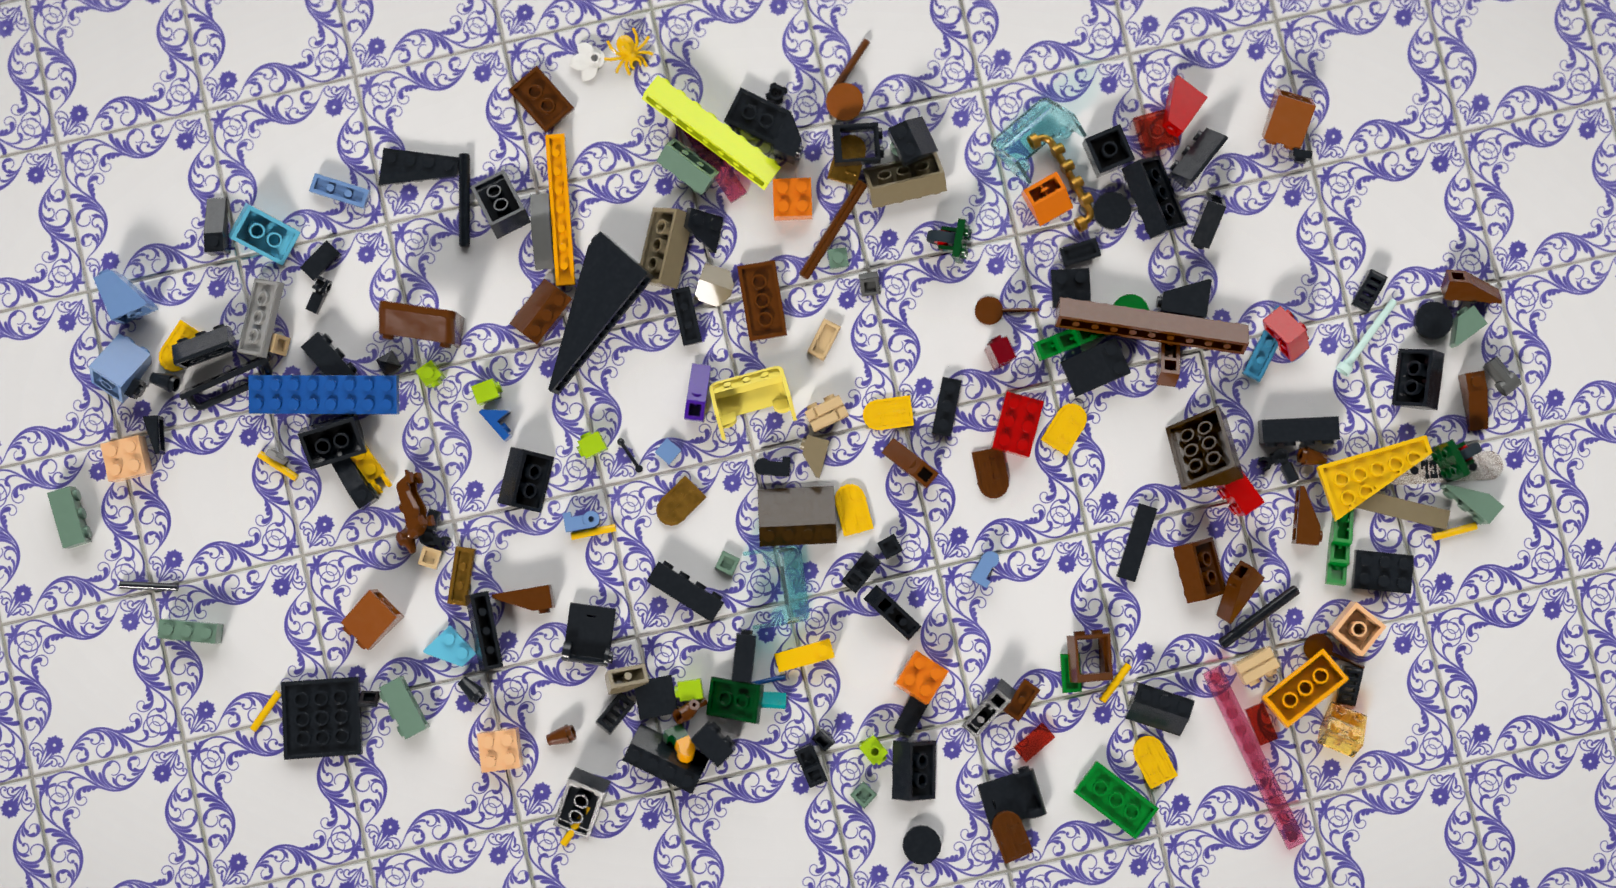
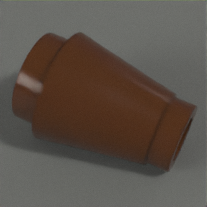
[1297,446,1328,465]
[546,724,577,746]

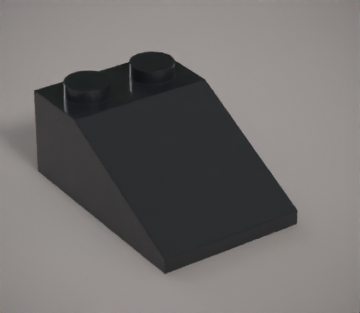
[470,170,531,239]
[1060,338,1131,397]
[553,767,611,839]

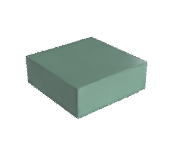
[715,551,740,576]
[850,781,877,808]

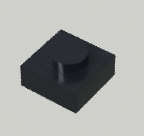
[1289,148,1313,164]
[124,377,147,399]
[877,534,903,560]

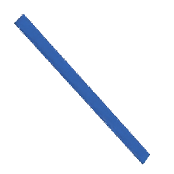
[751,674,786,684]

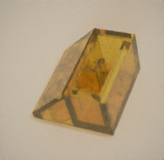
[1317,701,1367,757]

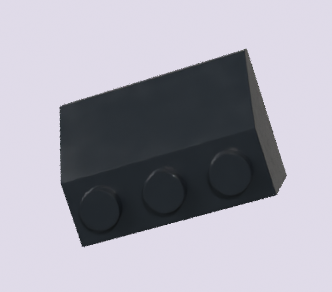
[1168,128,1228,189]
[172,324,238,369]
[1392,349,1445,410]
[297,414,367,470]
[497,447,554,513]
[1125,682,1195,736]
[892,740,936,801]

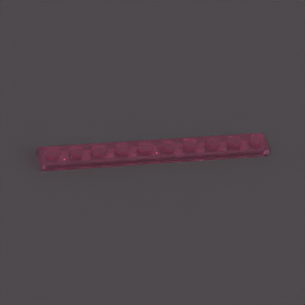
[1202,665,1306,850]

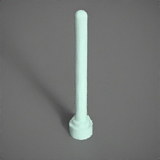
[1336,299,1397,377]

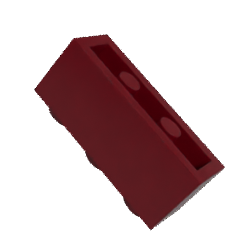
[984,335,1017,370]

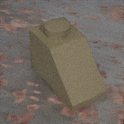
[800,435,829,479]
[605,663,649,695]

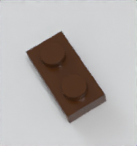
[1003,679,1040,722]

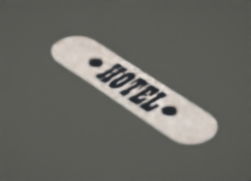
[1391,451,1503,485]

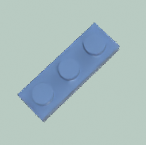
[309,173,371,209]

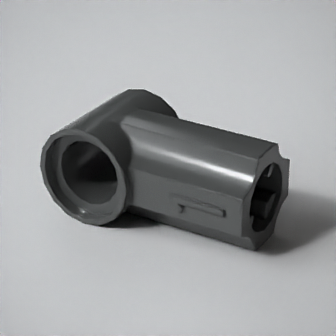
[1483,356,1522,396]

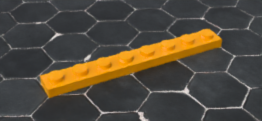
[545,133,576,287]

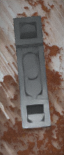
[530,193,555,270]

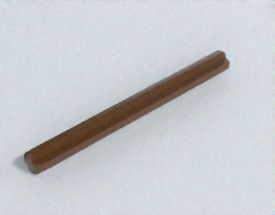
[799,180,867,279]

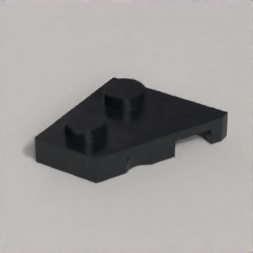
[684,208,723,253]

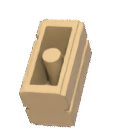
[804,394,849,433]
[1232,646,1280,687]

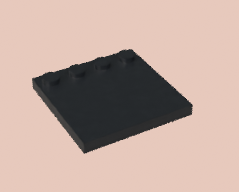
[281,677,363,760]

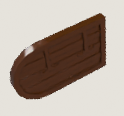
[972,449,1009,498]
[991,811,1033,864]

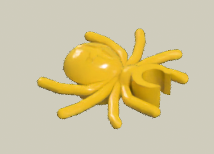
[604,28,654,76]

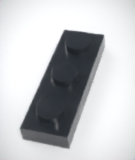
[671,286,702,346]
[932,377,961,437]

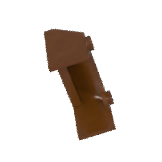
[379,301,465,349]

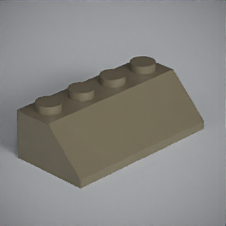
[863,152,947,208]
[640,208,690,289]

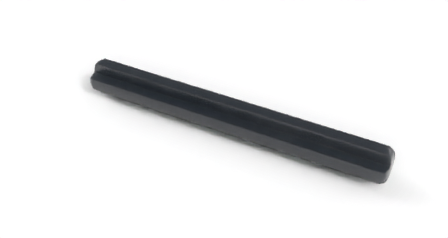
[459,153,470,247]
[1218,585,1300,648]

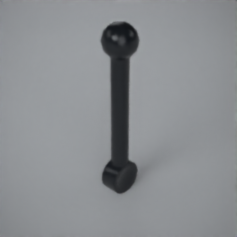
[617,438,643,473]

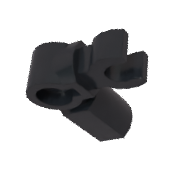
[305,275,332,314]
[1257,448,1300,484]
[419,509,451,551]

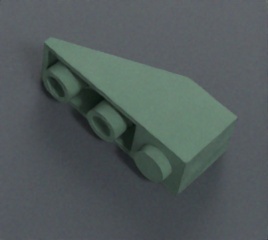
[1440,484,1504,525]

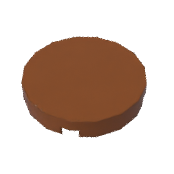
[825,83,864,121]

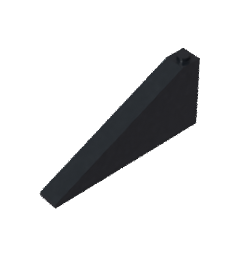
[548,231,654,395]

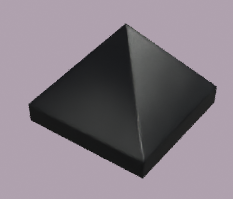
[376,350,402,375]
[358,691,381,708]
[811,729,835,752]

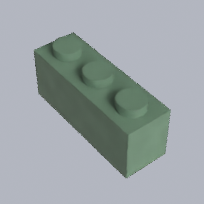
[656,138,719,195]
[47,486,92,549]
[157,618,224,644]
[379,676,430,739]

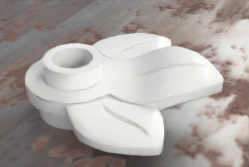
[569,43,605,81]

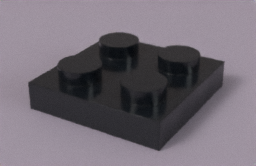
[1050,268,1091,309]

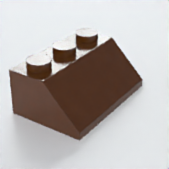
[509,278,573,347]
[1173,537,1226,604]

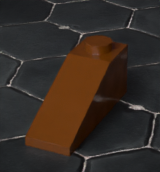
[1156,342,1180,387]
[1458,370,1488,432]
[1291,486,1323,546]
[492,585,555,614]

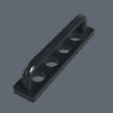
[179,353,273,410]

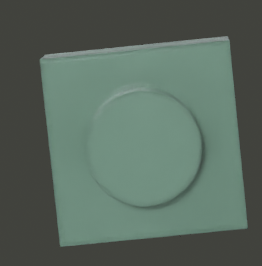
[827,247,849,270]

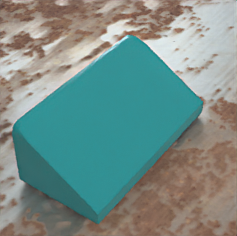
[761,692,787,709]

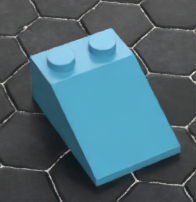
[228,203,301,266]

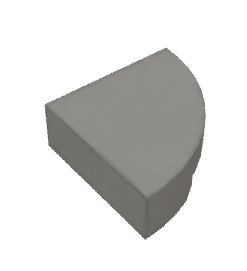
[265,448,289,466]

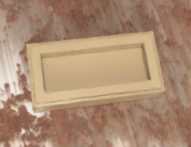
[807,318,841,361]

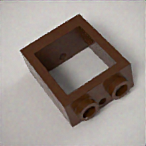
[1067,630,1113,683]

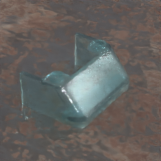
[990,98,1087,184]
[743,546,810,629]

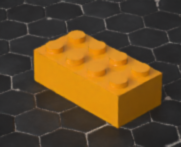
[1261,649,1349,729]

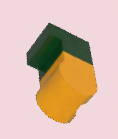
[662,723,696,763]

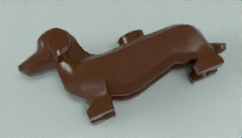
[396,470,436,555]

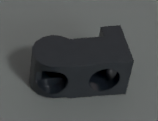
[754,457,790,477]

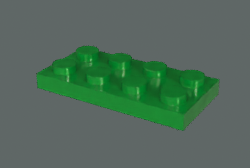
[1073,761,1159,839]

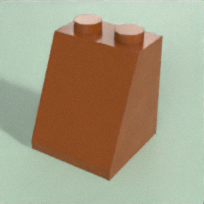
[1262,88,1316,150]
[341,589,405,650]

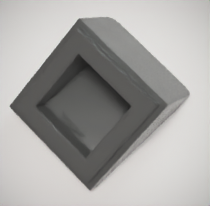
[859,272,881,297]

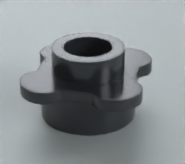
[766,83,787,105]

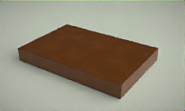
[508,65,574,133]

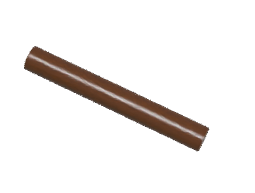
[833,38,870,86]

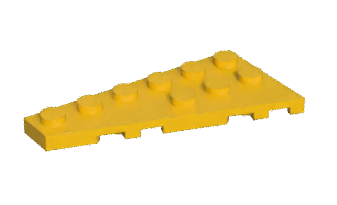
[1316,435,1433,522]

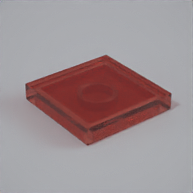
[1132,109,1180,155]

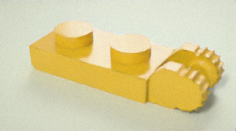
[350,444,393,495]

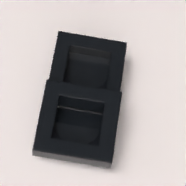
[841,550,881,594]
[794,742,828,788]

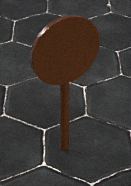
[975,296,1039,325]
[1303,633,1365,669]

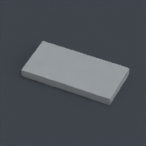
[237,278,285,358]

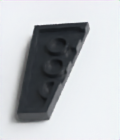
[378,148,459,186]

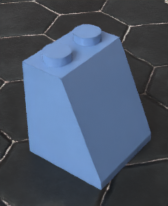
[93,269,159,325]
[89,333,152,403]

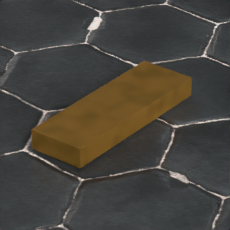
[447,546,476,606]

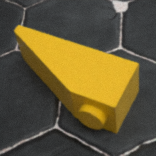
[774,638,835,672]

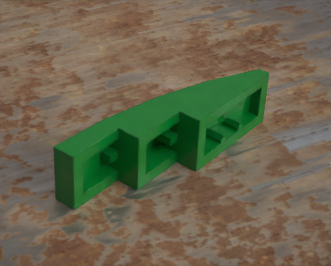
[1033,329,1107,361]
[1325,509,1354,586]

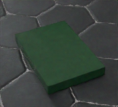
[706,677,764,724]

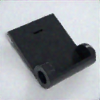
[561,602,616,667]
[977,766,1047,830]

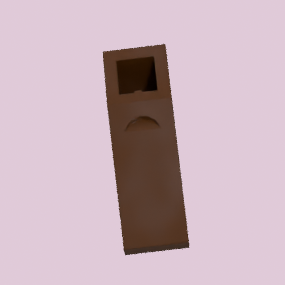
[1441,270,1502,304]
[881,438,939,489]
[1216,560,1265,624]

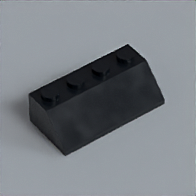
[1122,155,1188,239]
[622,724,709,794]

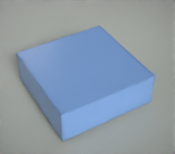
[655,438,682,465]

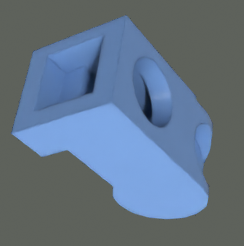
[563,511,600,533]
[969,551,999,588]

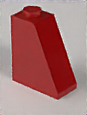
[1162,75,1208,138]

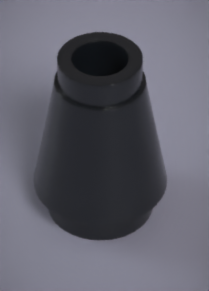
[149,372,181,392]
[458,676,487,705]

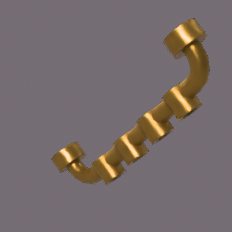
[1027,133,1094,233]

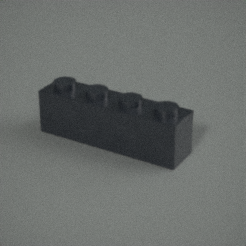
[301,332,358,375]
[1258,416,1340,447]
[647,560,725,622]
[465,591,504,671]

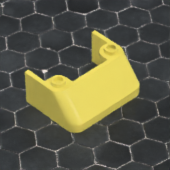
[709,366,797,440]

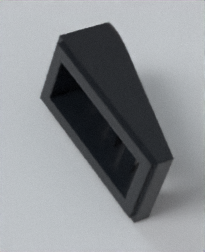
[1351,269,1388,313]
[143,415,165,455]
[1335,665,1364,707]
[596,693,635,735]

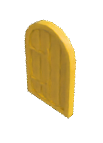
[159,320,199,372]
[863,395,914,431]
[1041,404,1087,456]
[835,484,874,536]
[1133,735,1178,789]

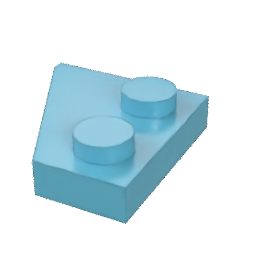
[423,625,476,667]

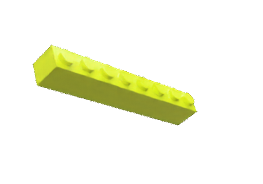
[642,75,781,190]

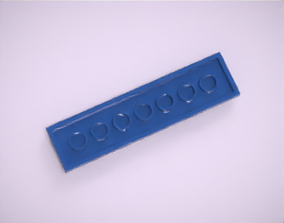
[248,375,399,414]

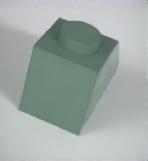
[1449,305,1488,348]

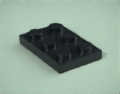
[724,87,792,147]
[1351,550,1414,594]

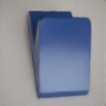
[479,409,512,442]

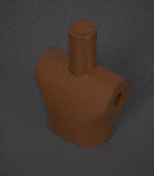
[673,698,707,724]

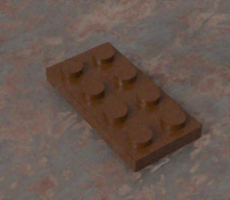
[737,260,787,342]

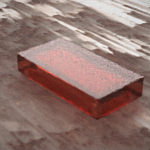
[1244,702,1278,746]
[1013,722,1055,762]

